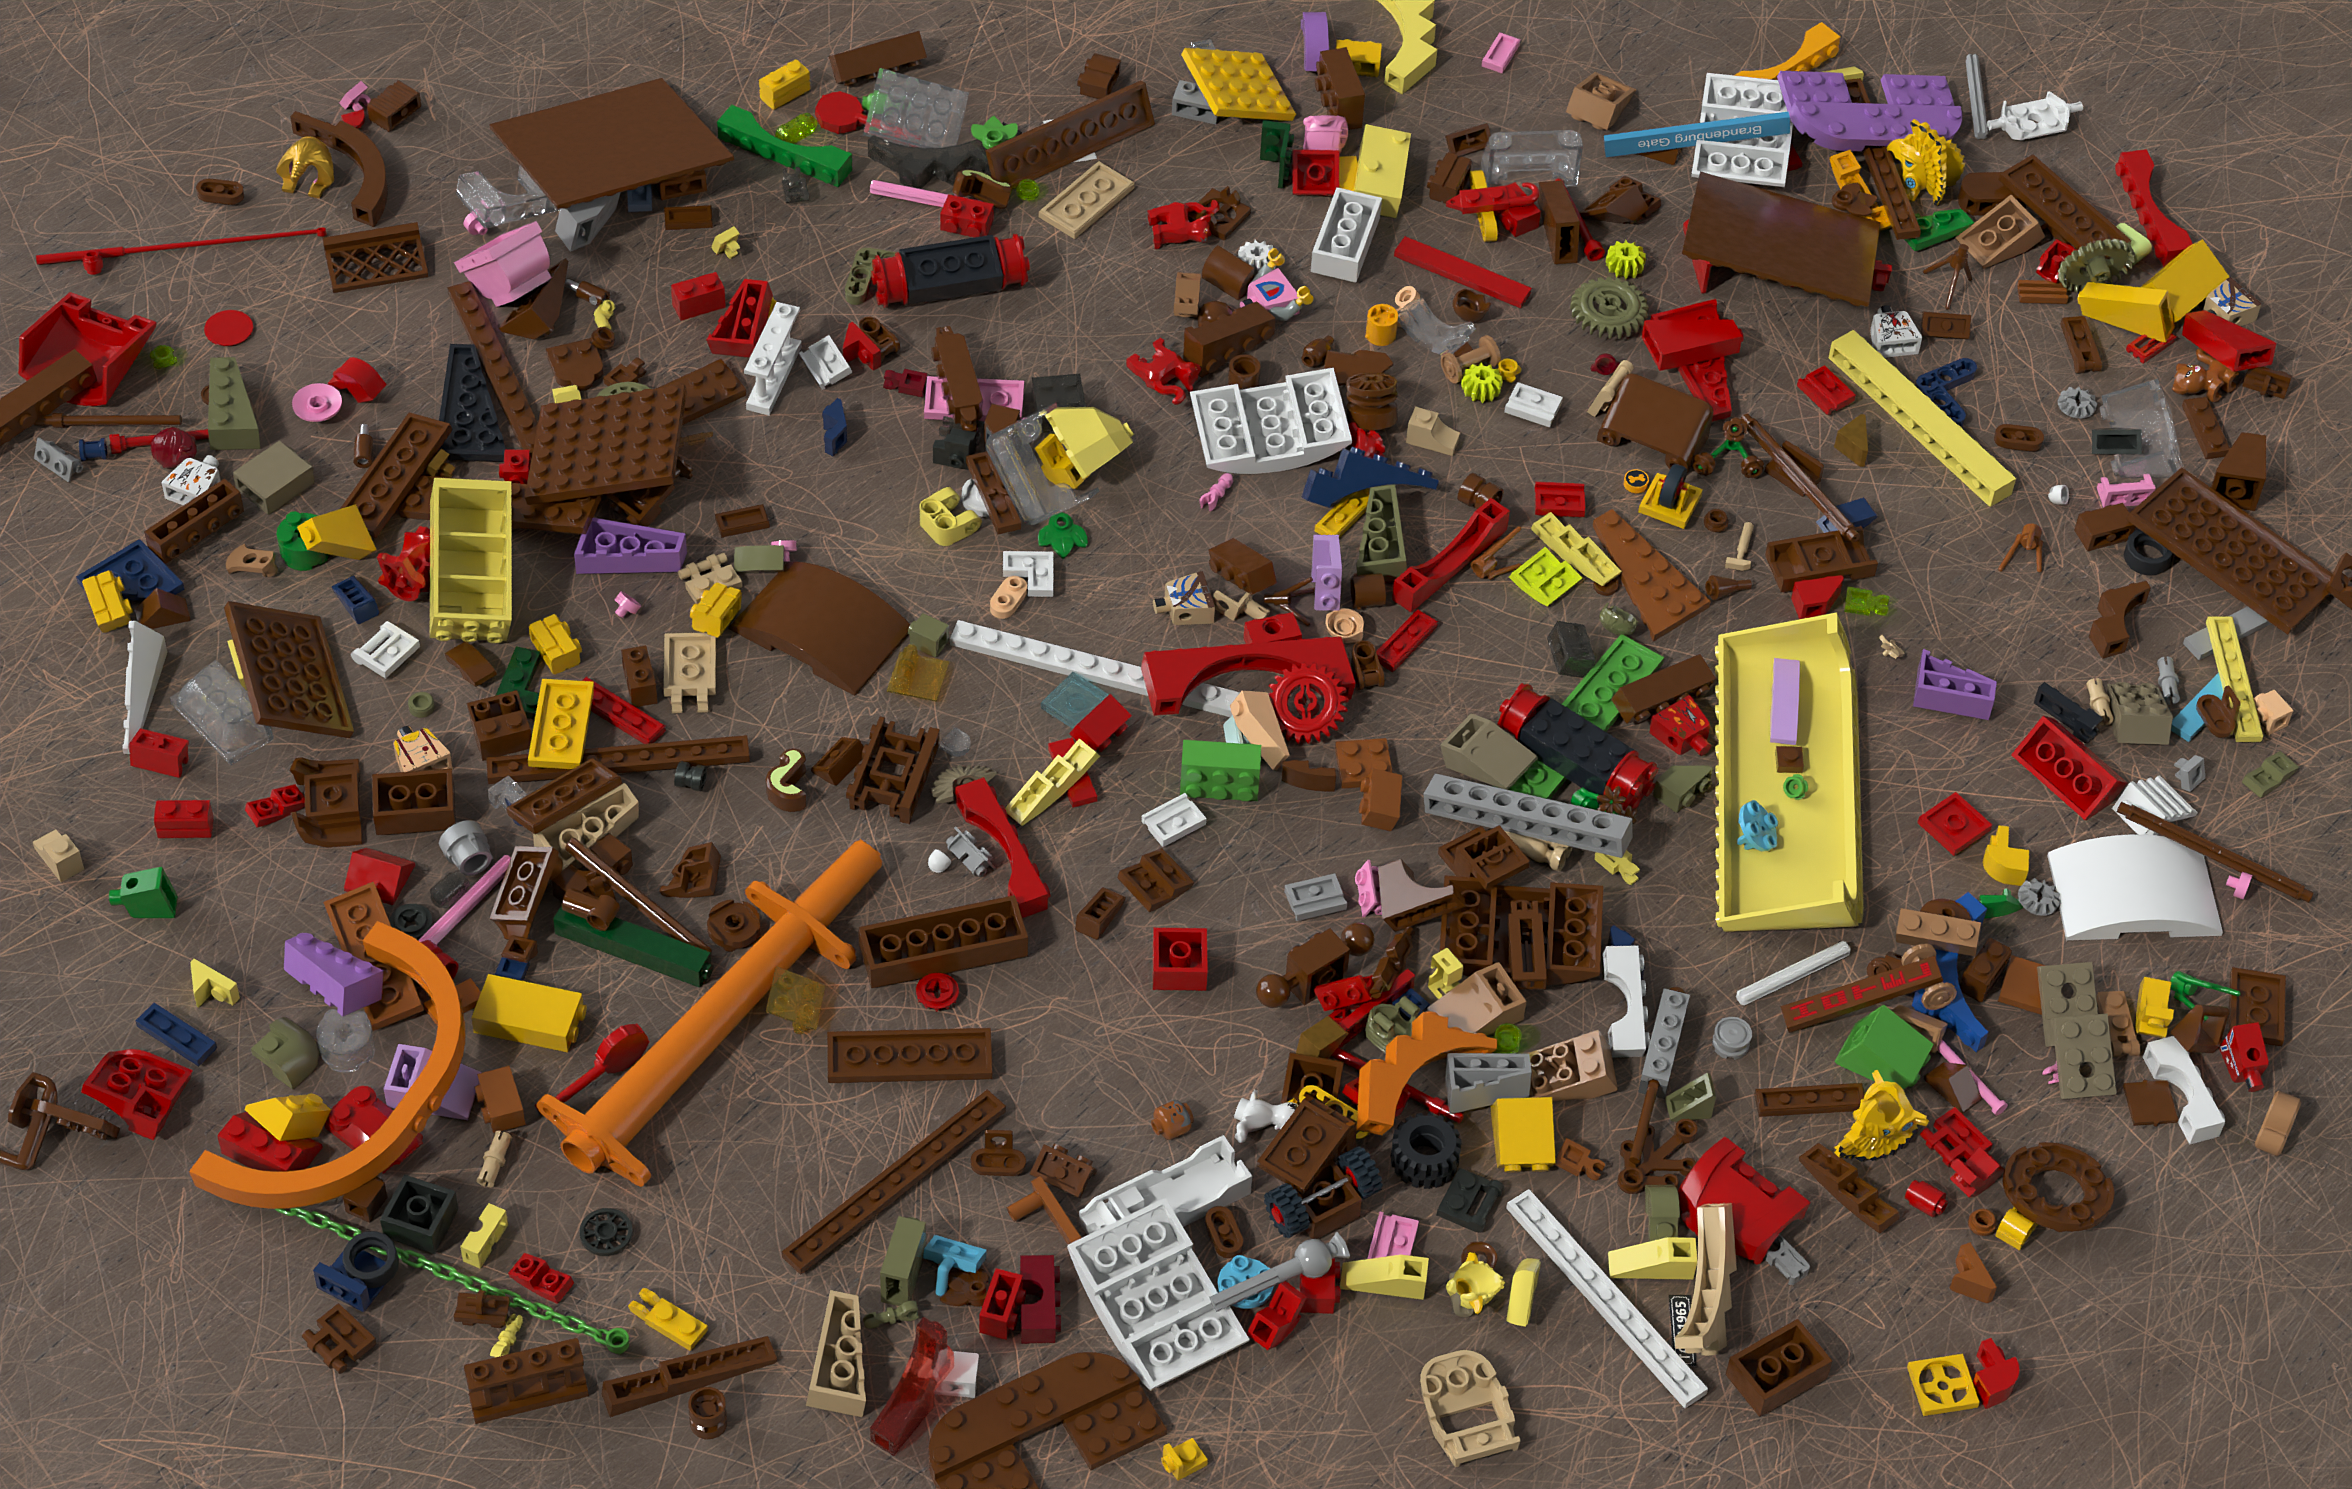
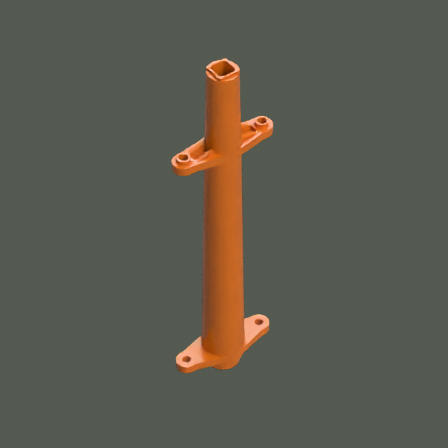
[537,839,882,1187]

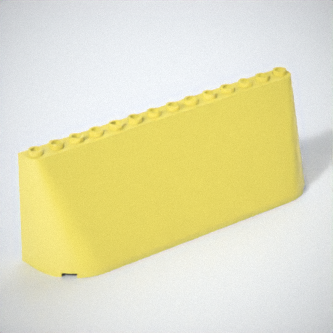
[1715,612,1863,932]

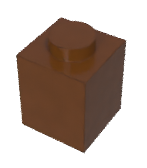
[343,1176,388,1223]

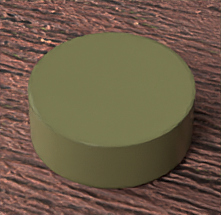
[408,692,435,718]

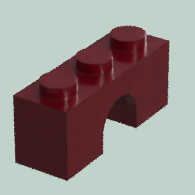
[1020,1255,1061,1344]

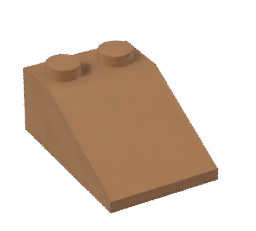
[1566,72,1636,130]
[1956,195,2045,269]

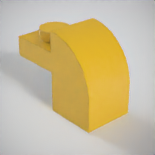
[1035,434,1091,489]
[1983,825,2029,886]

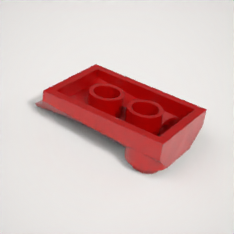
[324,1086,423,1174]

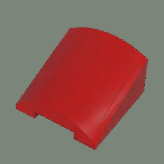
[18,292,157,406]

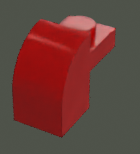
[327,357,387,403]
[1950,1147,2005,1198]
[1246,1281,1307,1350]
[1973,1338,2019,1409]

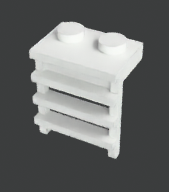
[2112,776,2198,835]

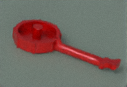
[815,91,921,148]
[535,1023,650,1115]

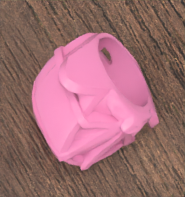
[1303,115,1348,154]

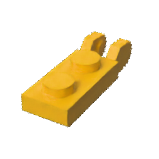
[628,1288,708,1351]

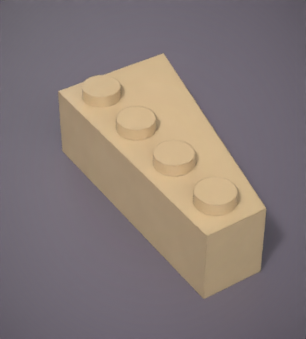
[533,783,639,871]
[806,1290,866,1417]

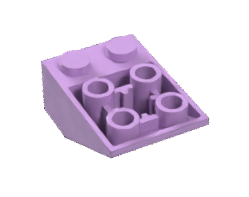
[384,1044,481,1120]

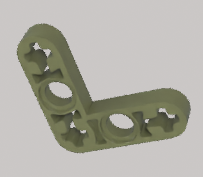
[845,248,896,305]

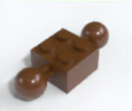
[1256,922,1375,1008]

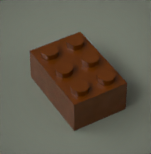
[1315,47,1365,130]
[372,768,456,835]
[1725,1319,1832,1417]

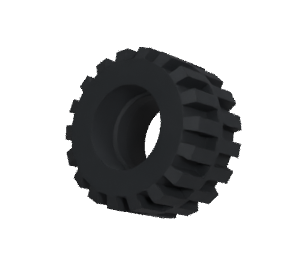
[1390,1113,1462,1189]

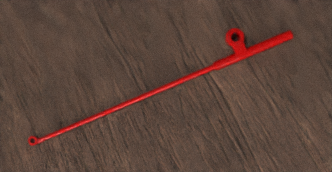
[36,227,327,275]

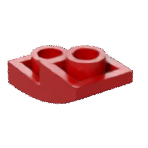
[245,784,305,828]
[508,1253,574,1304]

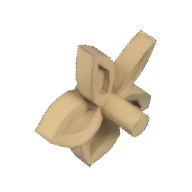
[1879,635,1905,659]

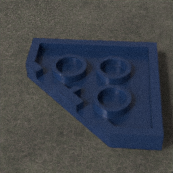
[76,539,185,601]

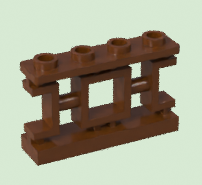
[846,716,940,824]
[464,1338,589,1424]

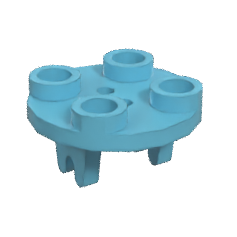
[1737,800,1778,852]
[1218,1255,1274,1309]

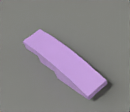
[1770,658,1800,745]

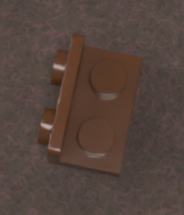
[1764,440,1824,497]
[1030,1143,1097,1198]

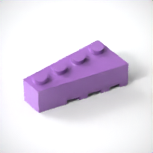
[574,518,687,574]
[284,933,383,1017]

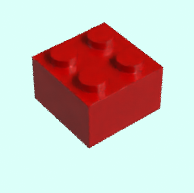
[1152,927,1208,991]

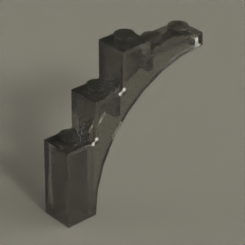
[868,122,1022,189]

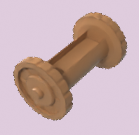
[1441,335,1501,384]
[1901,944,1957,1010]

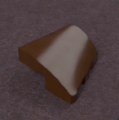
[659,842,721,898]

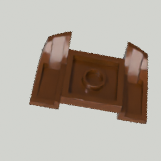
[290,757,362,848]

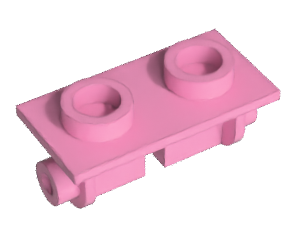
[1355,860,1382,918]

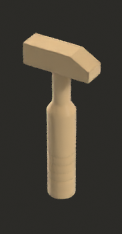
[1725,522,1754,571]

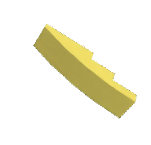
[1531,512,1622,586]
[1005,739,1100,826]

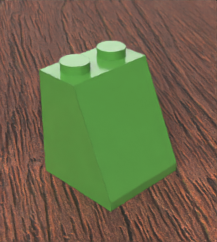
[1834,1005,1934,1089]

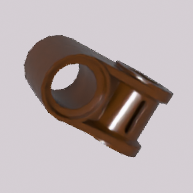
[859,316,901,361]
[1351,641,1385,690]

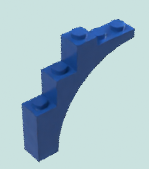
[1912,892,1988,1053]

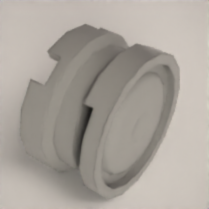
[1712,1017,1752,1060]

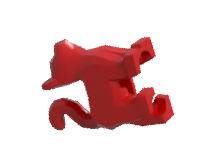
[1147,200,1220,249]
[1126,338,1201,405]

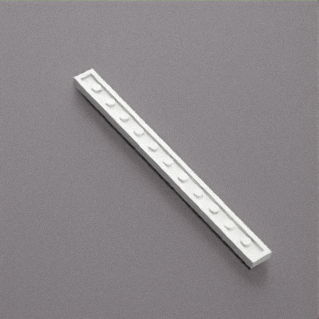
[950,620,1240,717]

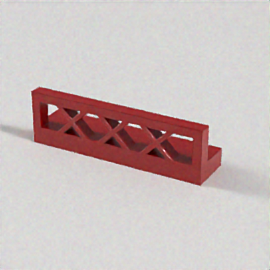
[1329,969,1415,1048]

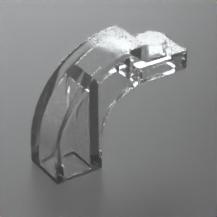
[1398,298,1476,355]

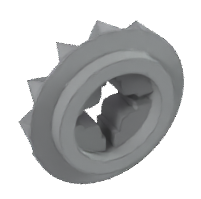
[2058,387,2097,418]
[2018,878,2060,916]

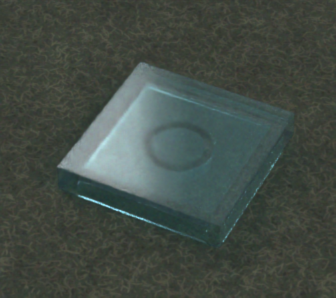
[1041,672,1109,728]

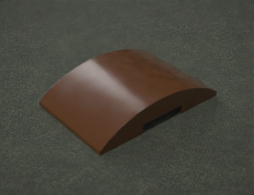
[729,562,910,696]
[1439,875,1603,986]

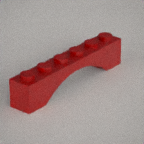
[2115,149,2193,267]
[1392,498,1510,613]
[955,777,1051,918]

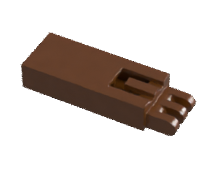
[1508,901,1547,990]

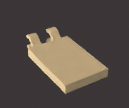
[664,633,716,713]

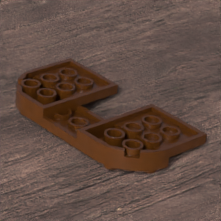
[929,1352,1167,1489]

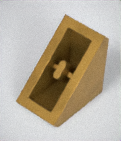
[1834,414,1868,467]
[1296,1016,1349,1059]

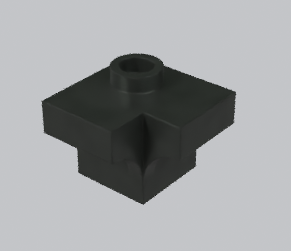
[933,428,976,470]

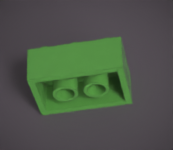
[1180,740,1261,801]

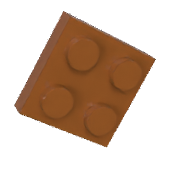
[1335,738,1393,789]

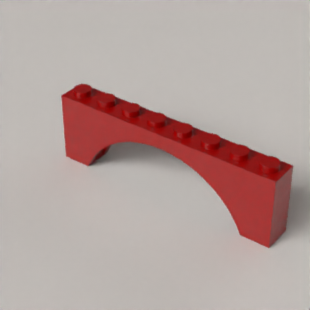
[1141,636,1356,716]

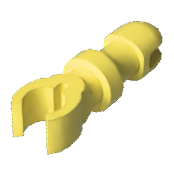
[490,1314,523,1357]

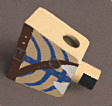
[2203,277,2261,326]
[1153,571,1215,625]

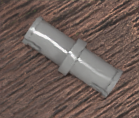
[2157,656,2180,705]

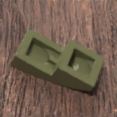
[734,545,784,573]
[2242,751,2299,798]

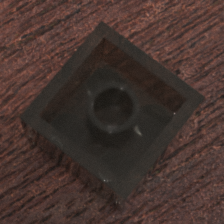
[1032,373,1086,433]

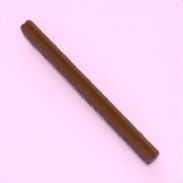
[565,838,712,953]

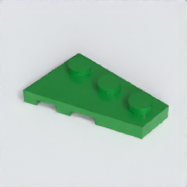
[1904,209,1974,251]

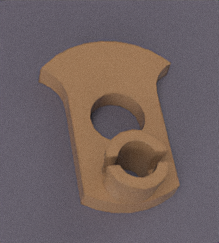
[226,544,278,577]

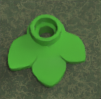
[971,116,1018,149]

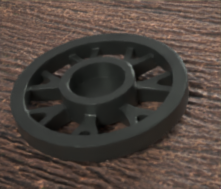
[579,1208,633,1256]

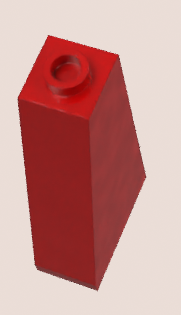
[2182,310,2276,372]
[1642,319,1744,371]

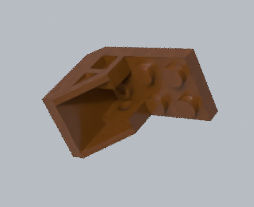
[1257,1096,1356,1194]

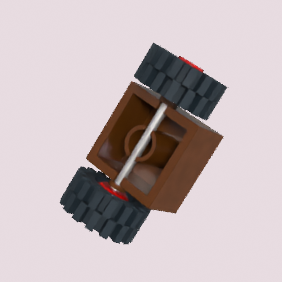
[1264,1146,1383,1239]

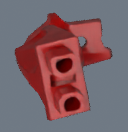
[377,526,430,601]

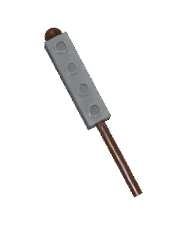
[1629,987,1690,1164]

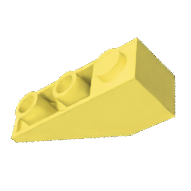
[1608,1237,1697,1280]
[1340,1255,1429,1300]

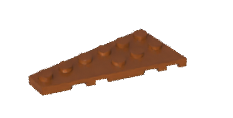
[1593,509,1711,642]

